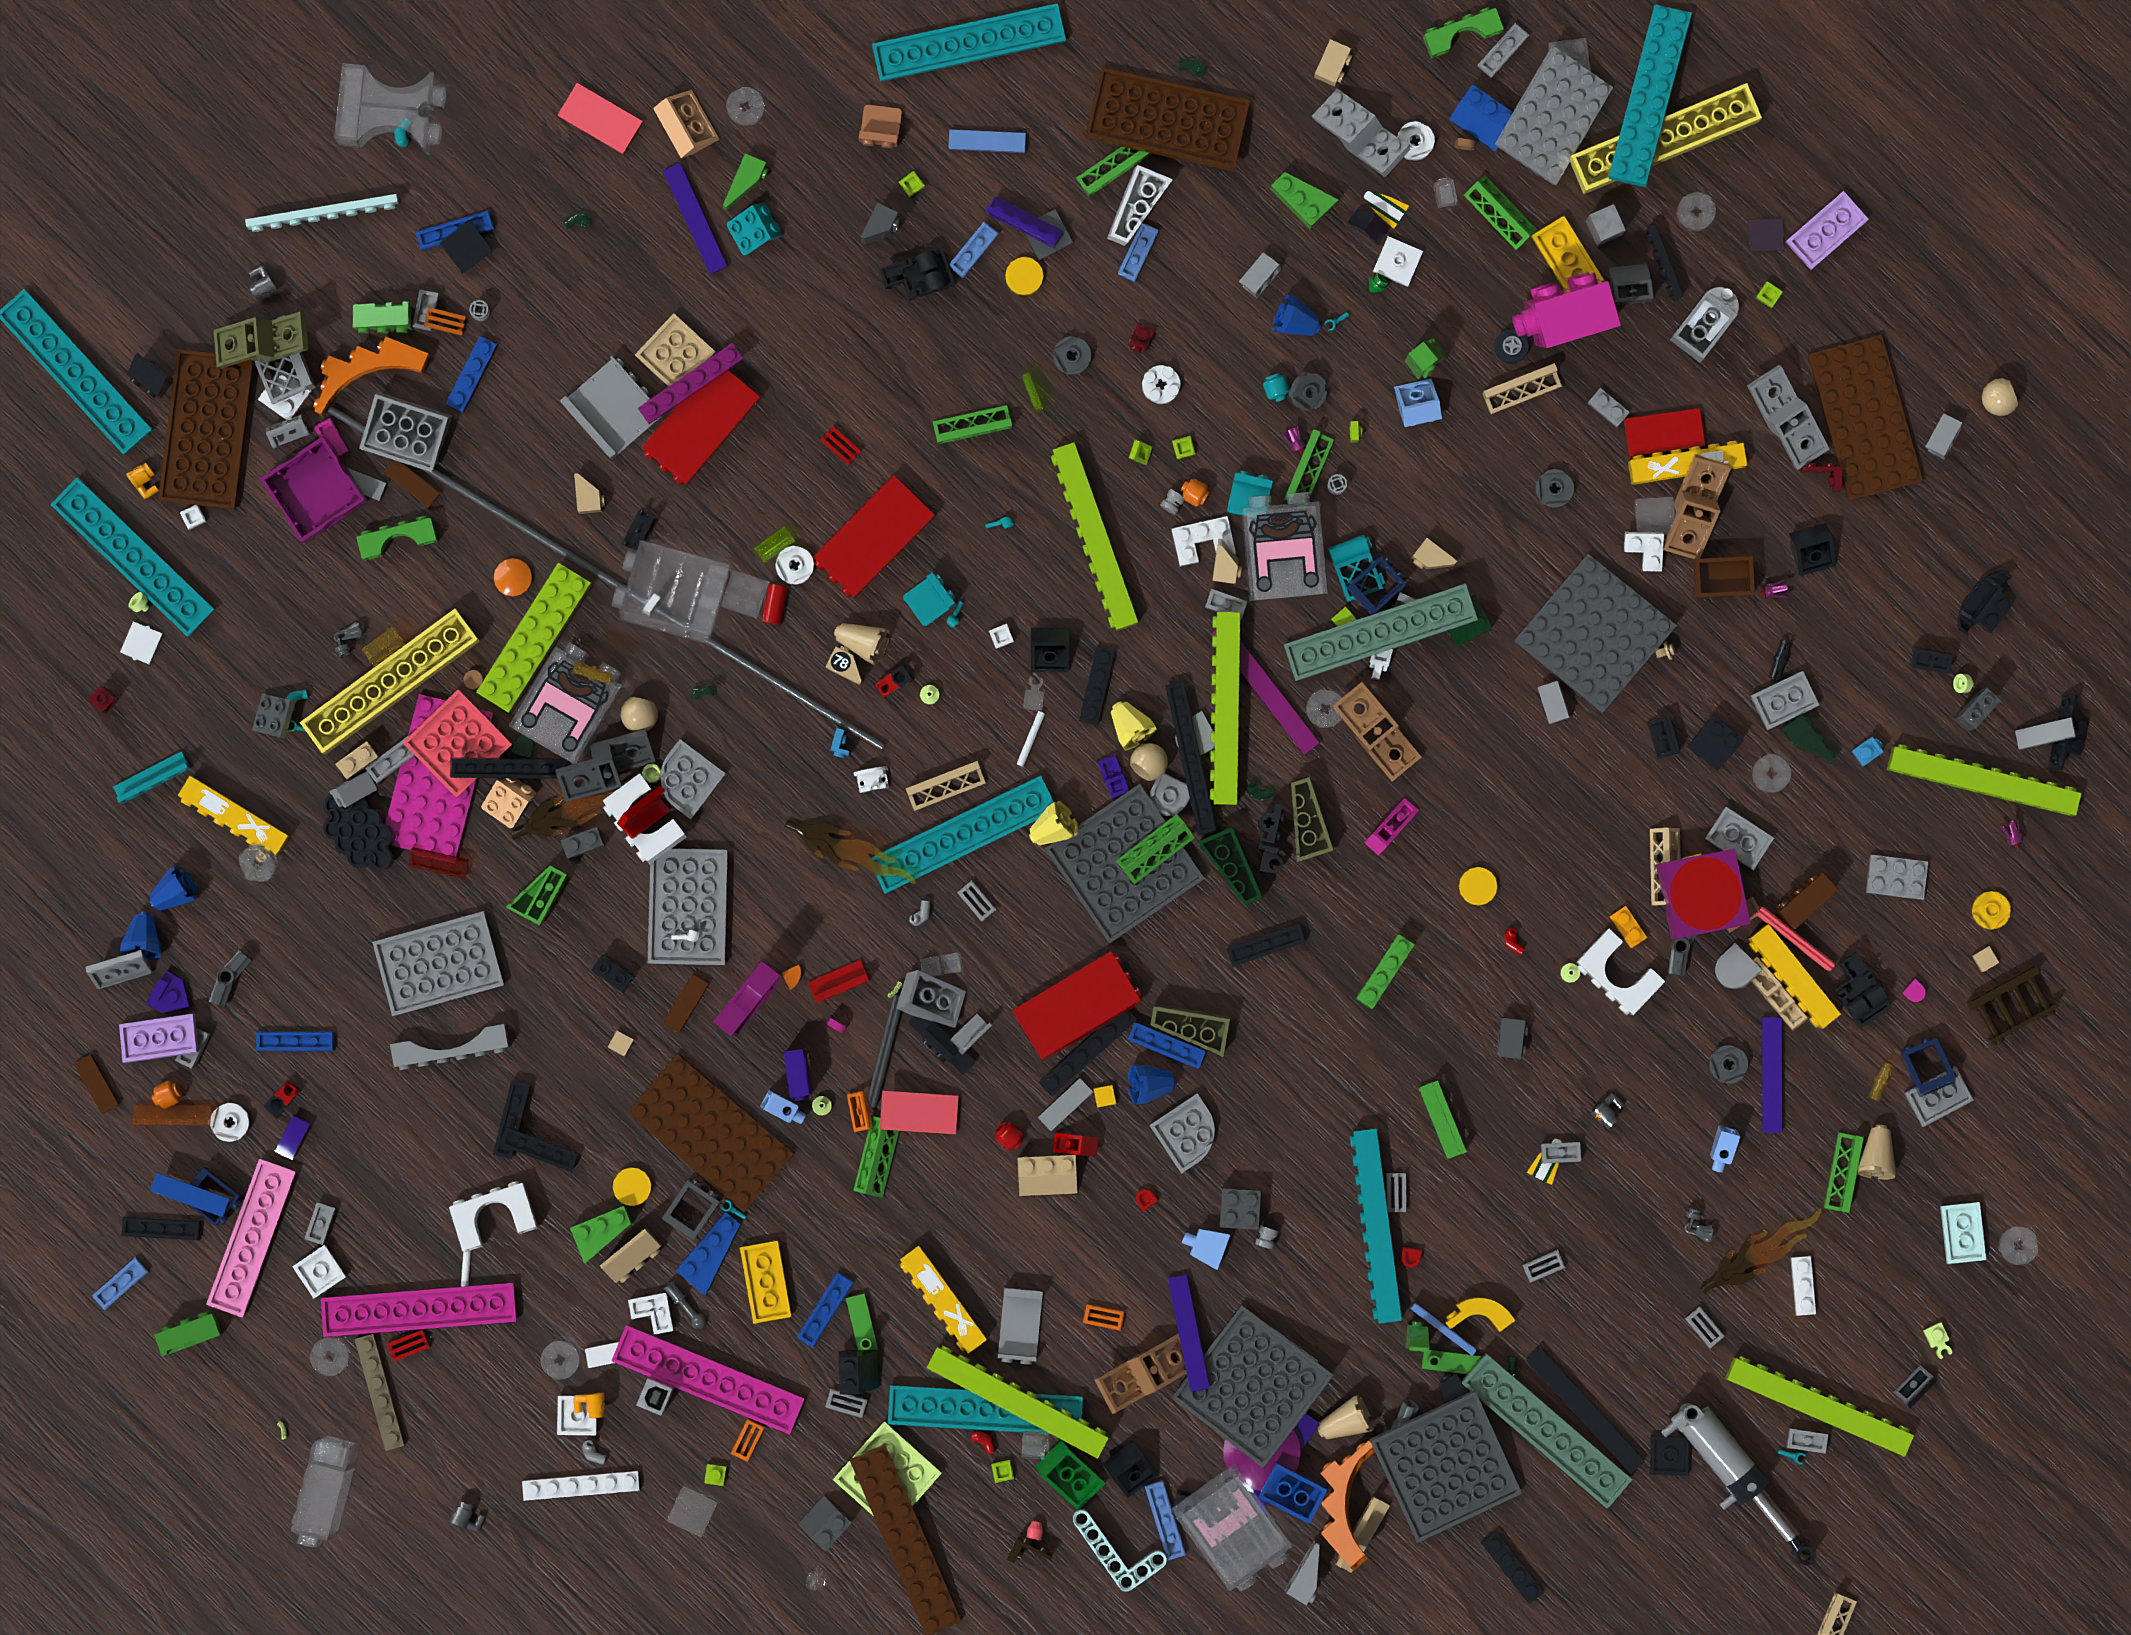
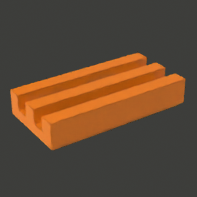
[424,307,466,335]
[847,1091,873,1132]
[1083,1304,1124,1331]
[731,1419,765,1462]

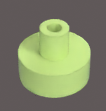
[129,592,149,612]
[1953,674,1974,693]
[920,685,939,705]
[1560,963,1580,983]
[812,1096,832,1115]

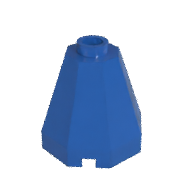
[1272,294,1321,336]
[149,865,199,911]
[120,912,162,960]
[1128,1065,1176,1104]

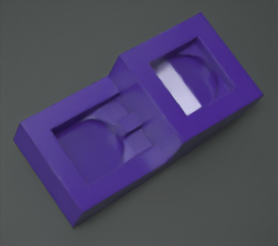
[1097,754,1129,798]
[275,1114,311,1160]

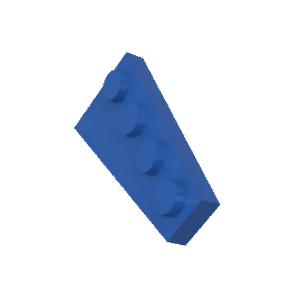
[676,1212,740,1295]

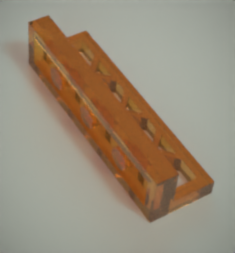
[131,1105,212,1125]

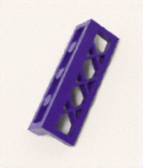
[986,196,1063,249]

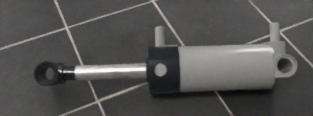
[1661,1403,1816,1566]

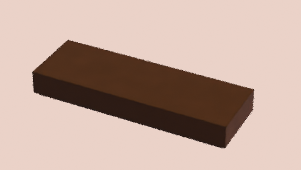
[383,460,440,509]
[662,974,709,1033]
[74,1055,120,1114]

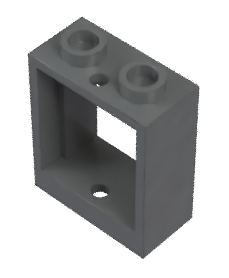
[1953,687,2001,732]
[662,1179,721,1240]

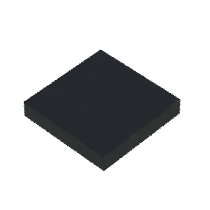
[440,220,493,274]
[1649,1435,1690,1476]

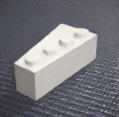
[1107,165,1173,246]

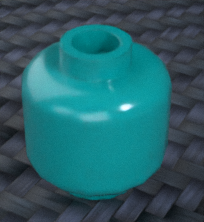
[1263,373,1291,402]

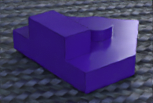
[146,970,190,1013]

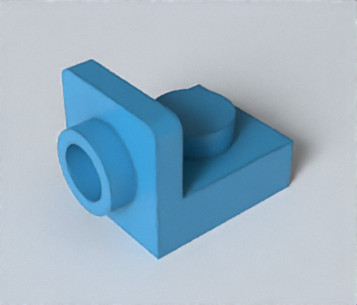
[830,728,850,758]
[1851,737,1883,767]

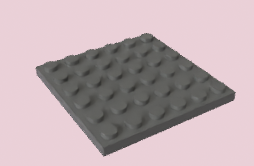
[1514,554,1677,714]
[1045,784,1204,944]
[1172,1306,1334,1468]
[1369,1390,1522,1543]

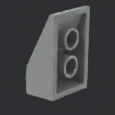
[1670,291,1738,363]
[896,970,966,1027]
[1285,1540,1320,1605]

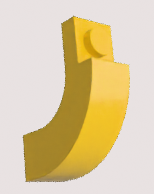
[1445,1297,1515,1332]

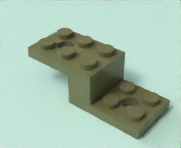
[214,312,308,368]

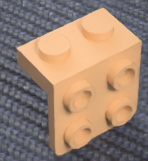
[482,778,537,828]

